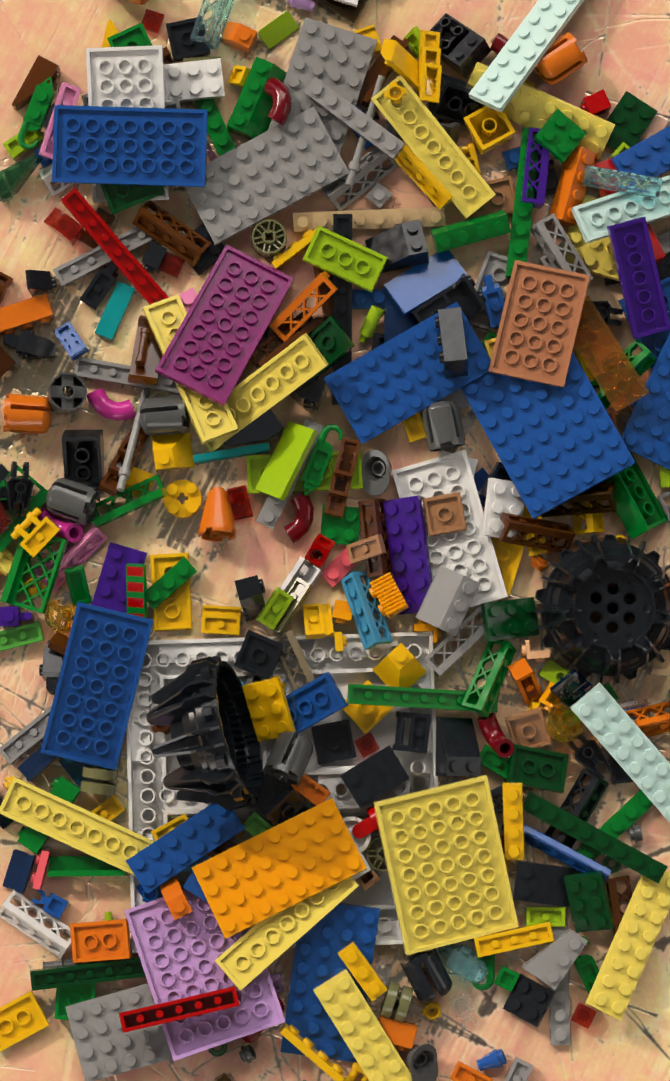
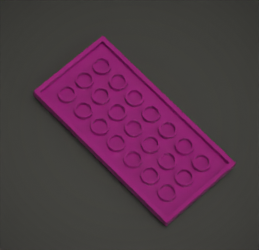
[155,244,294,407]

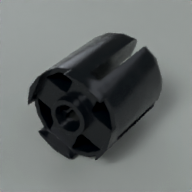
[400,948,452,1003]

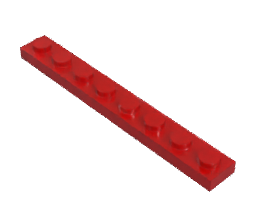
[60,188,169,305]

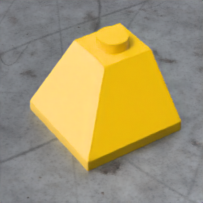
[152,429,195,472]
[372,643,427,688]

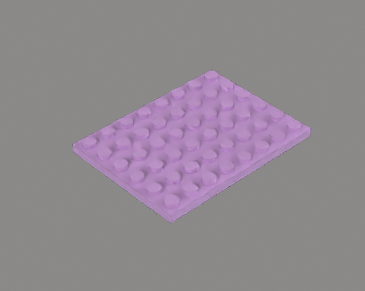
[124,889,286,1061]

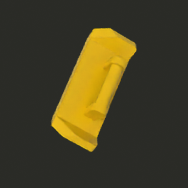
[381,39,419,92]

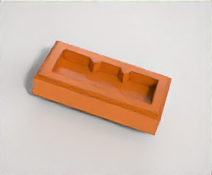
[291,774,331,806]

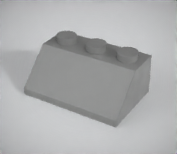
[415,565,480,636]

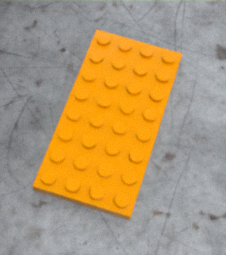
[192,798,367,939]

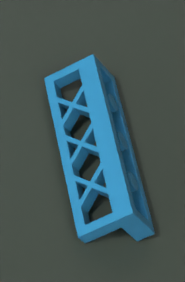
[341,571,393,650]

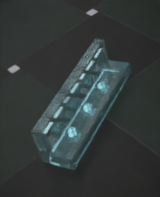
[190,0,234,50]
[583,165,663,199]

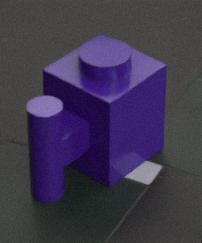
[0,606,34,627]

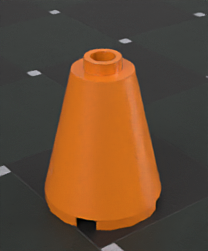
[198,487,236,542]

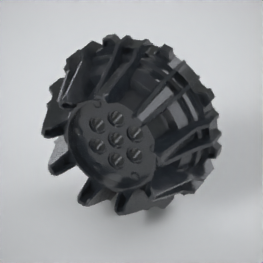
[533,534,670,684]
[146,655,263,810]

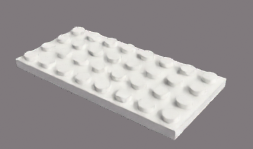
[86,45,169,203]
[392,450,508,608]

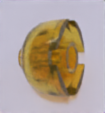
[45,600,76,634]
[545,703,584,743]

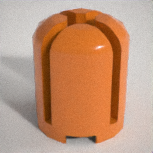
[535,32,588,85]
[3,393,52,434]

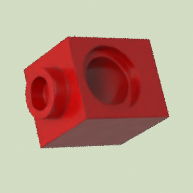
[580,89,611,116]
[304,533,336,568]

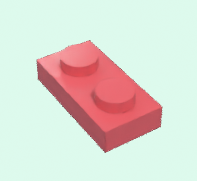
[321,548,360,587]
[30,850,51,890]

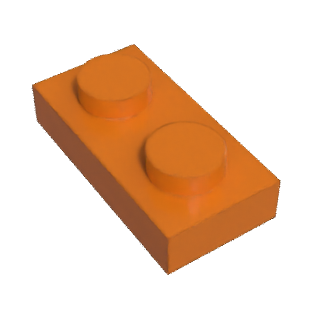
[449,1060,493,1081]

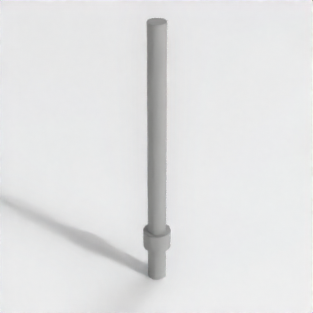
[345,75,386,186]
[116,388,150,492]

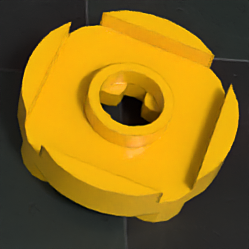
[163,480,202,518]

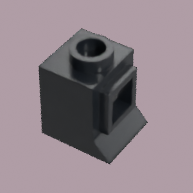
[142,241,168,274]

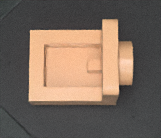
[521,640,550,663]

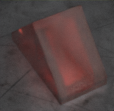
[227,485,253,520]

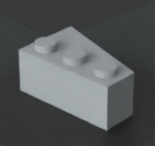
[521,928,588,990]

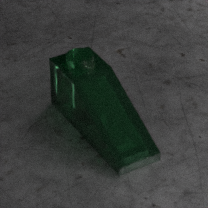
[0,153,42,202]

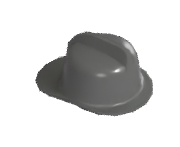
[362,450,392,496]
[407,1044,438,1081]

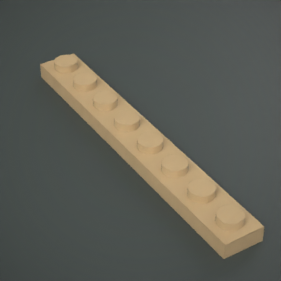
[293,207,445,232]

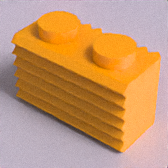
[369,572,409,618]

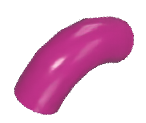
[87,389,136,421]
[33,509,83,543]

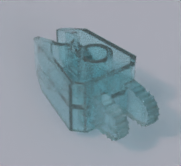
[438,944,489,984]

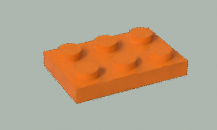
[70,919,132,963]

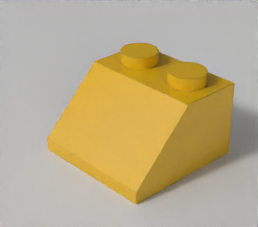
[464,106,515,156]

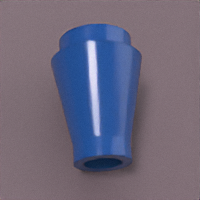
[476,1049,507,1071]

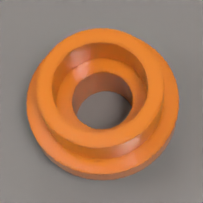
[530,555,549,572]

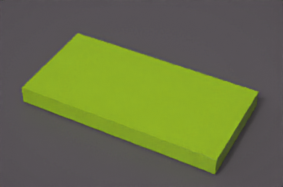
[302,225,388,293]
[255,421,318,501]

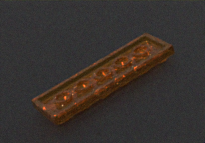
[574,296,650,413]

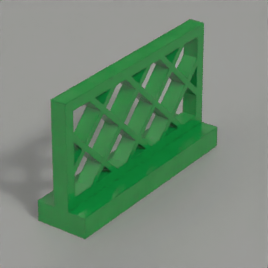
[0,466,48,553]
[0,528,68,614]

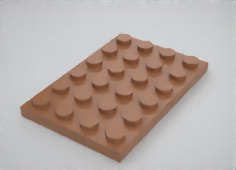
[488,260,590,388]

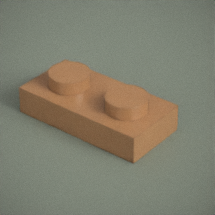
[346,534,386,564]

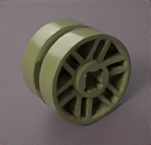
[252,219,287,258]
[80,766,118,795]
[366,836,388,872]
[380,981,414,1023]

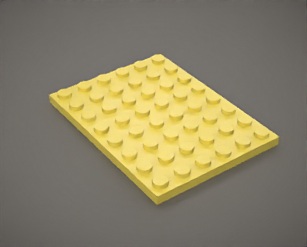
[373,775,519,955]

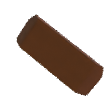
[128,315,162,385]

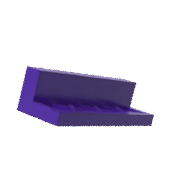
[521,127,550,209]

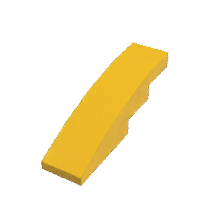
[419,30,442,103]

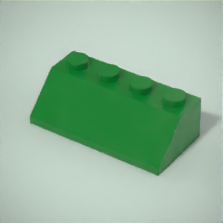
[227,57,287,140]
[601,453,668,539]

